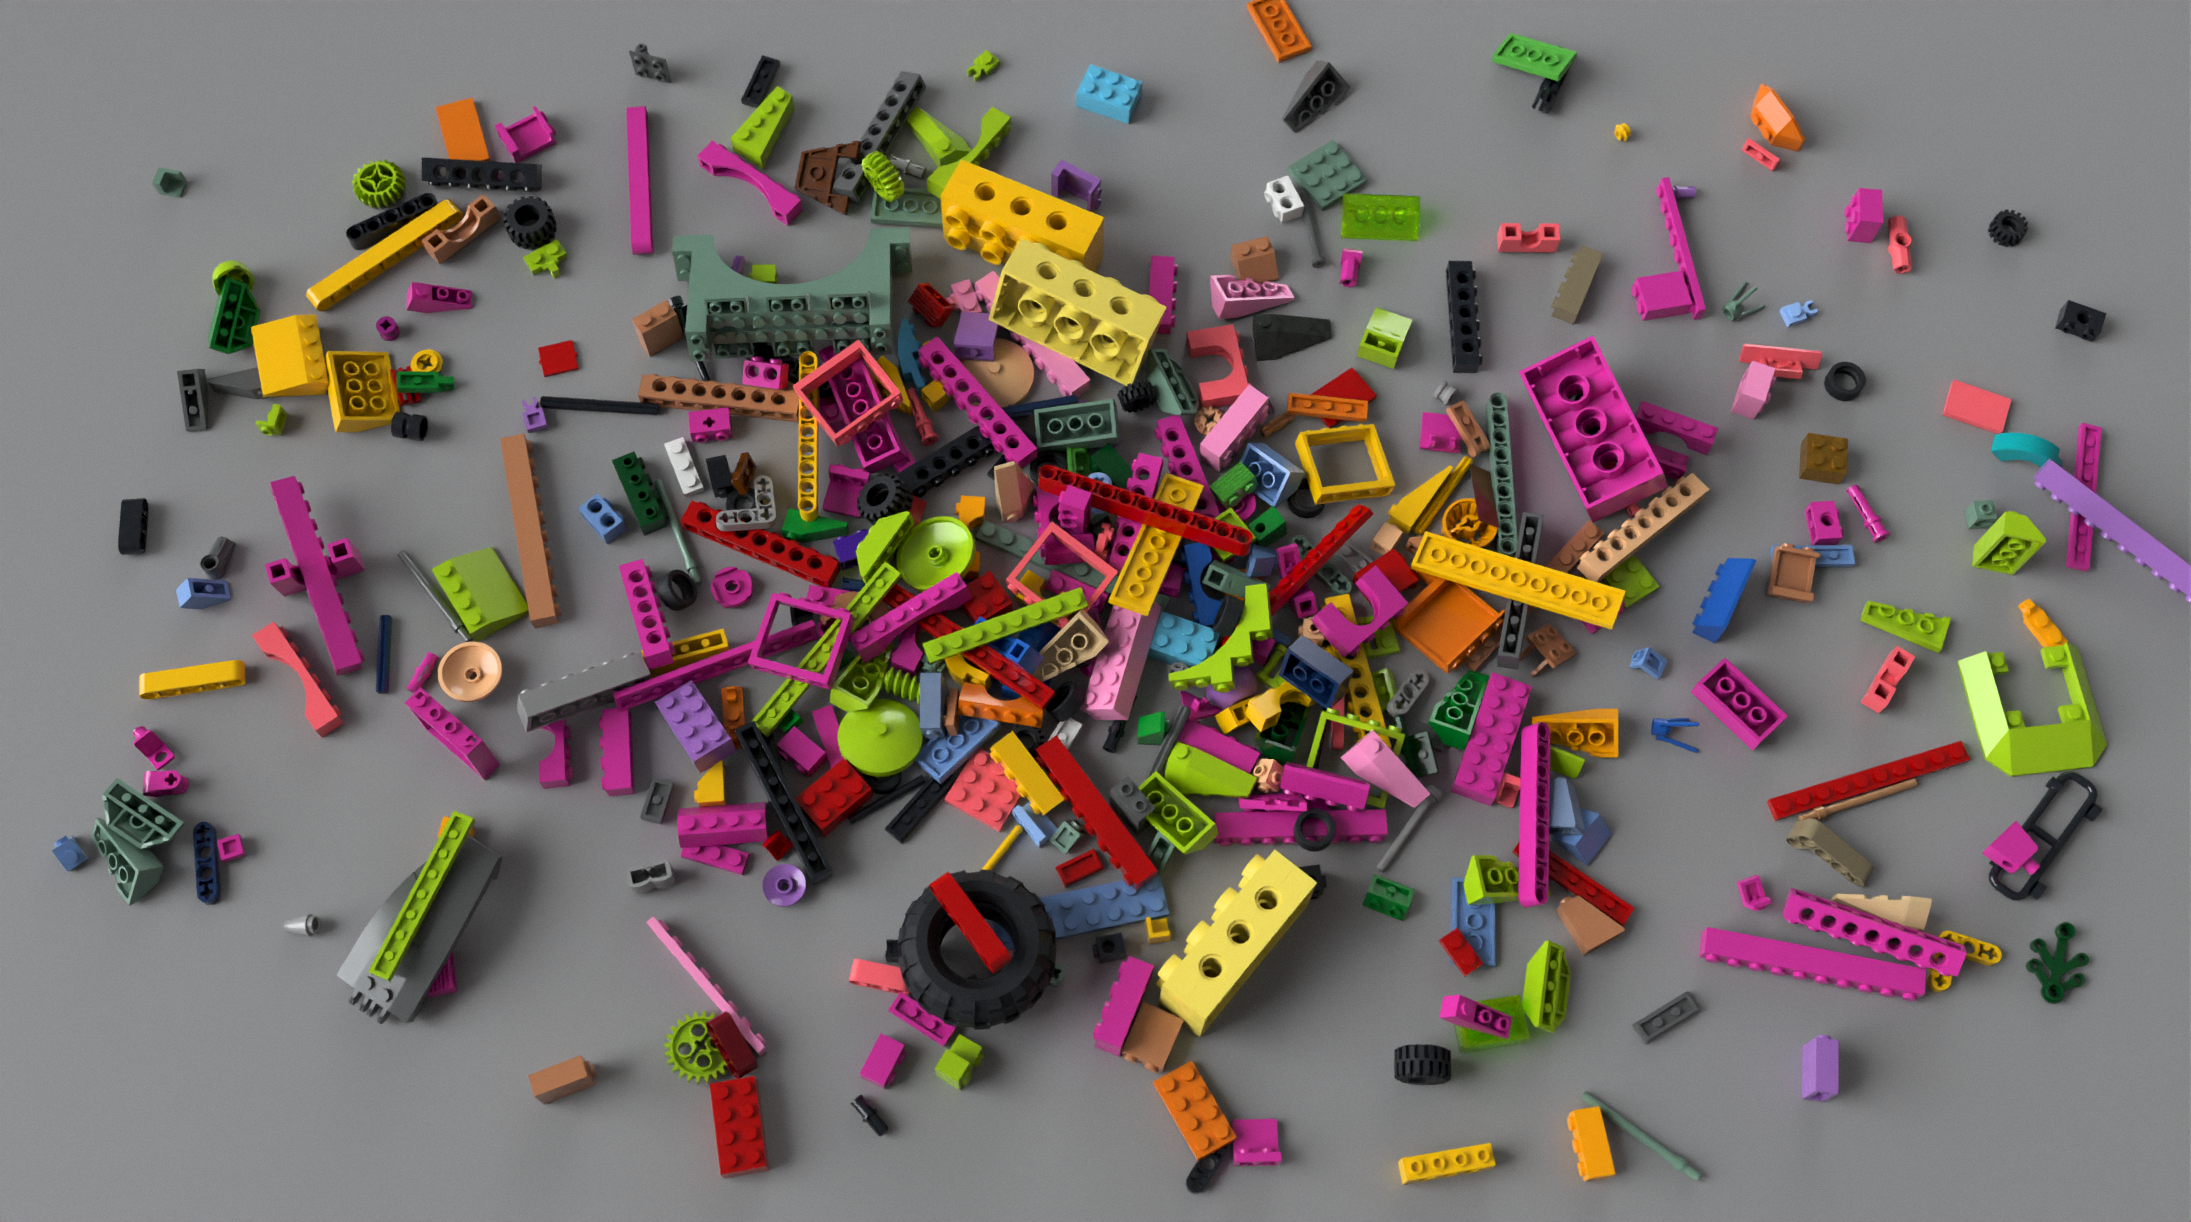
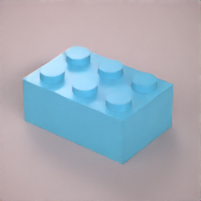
[1076,64,1143,124]
[1147,611,1220,668]

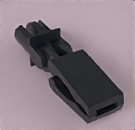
[1532,46,1570,114]

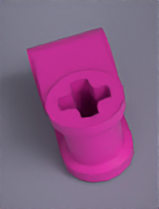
[143,770,189,797]

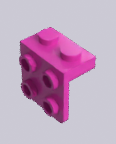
[822,464,871,518]

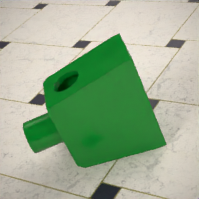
[1247,506,1287,547]

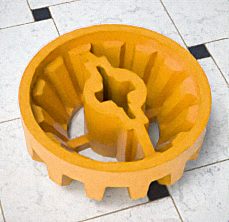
[1441,498,1498,548]

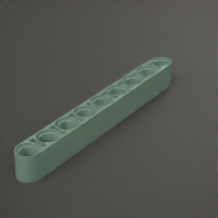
[1486,392,1518,557]

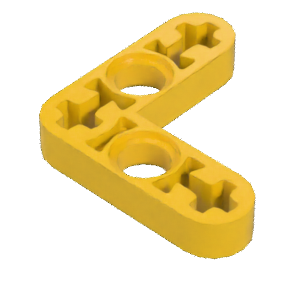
[1927,930,2002,993]

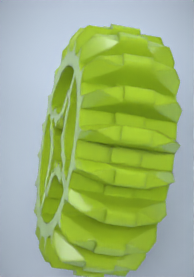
[862,151,905,202]
[352,158,407,209]

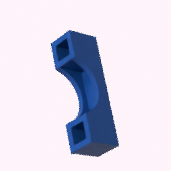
[1179,542,1221,626]
[974,616,1044,675]

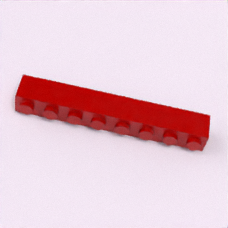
[1035,735,1157,891]

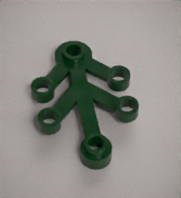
[2026,922,2089,1004]

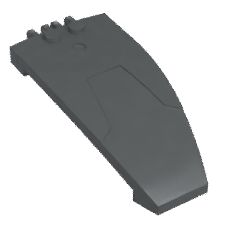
[337,835,503,1024]

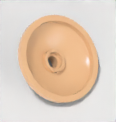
[438,642,503,702]

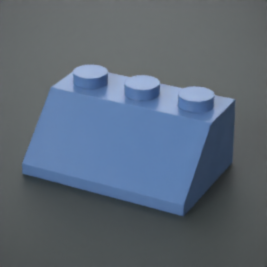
[1240,442,1305,508]

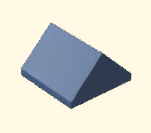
[1552,808,1612,866]

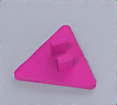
[1180,690,1222,722]

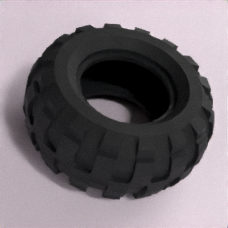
[897,869,1057,1030]

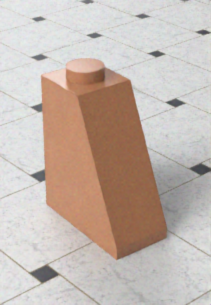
[1556,895,1625,956]

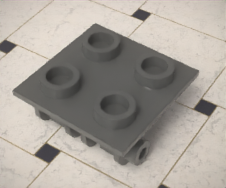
[629,43,672,83]

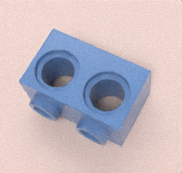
[578,493,626,544]

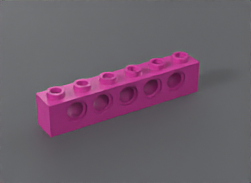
[1106,453,1164,575]
[619,559,675,670]

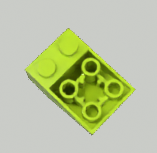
[1357,307,1413,369]

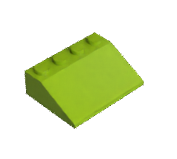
[431,546,529,642]

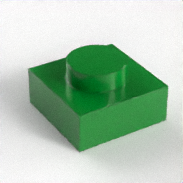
[778,709,803,734]

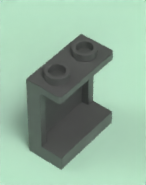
[1110,777,1155,836]

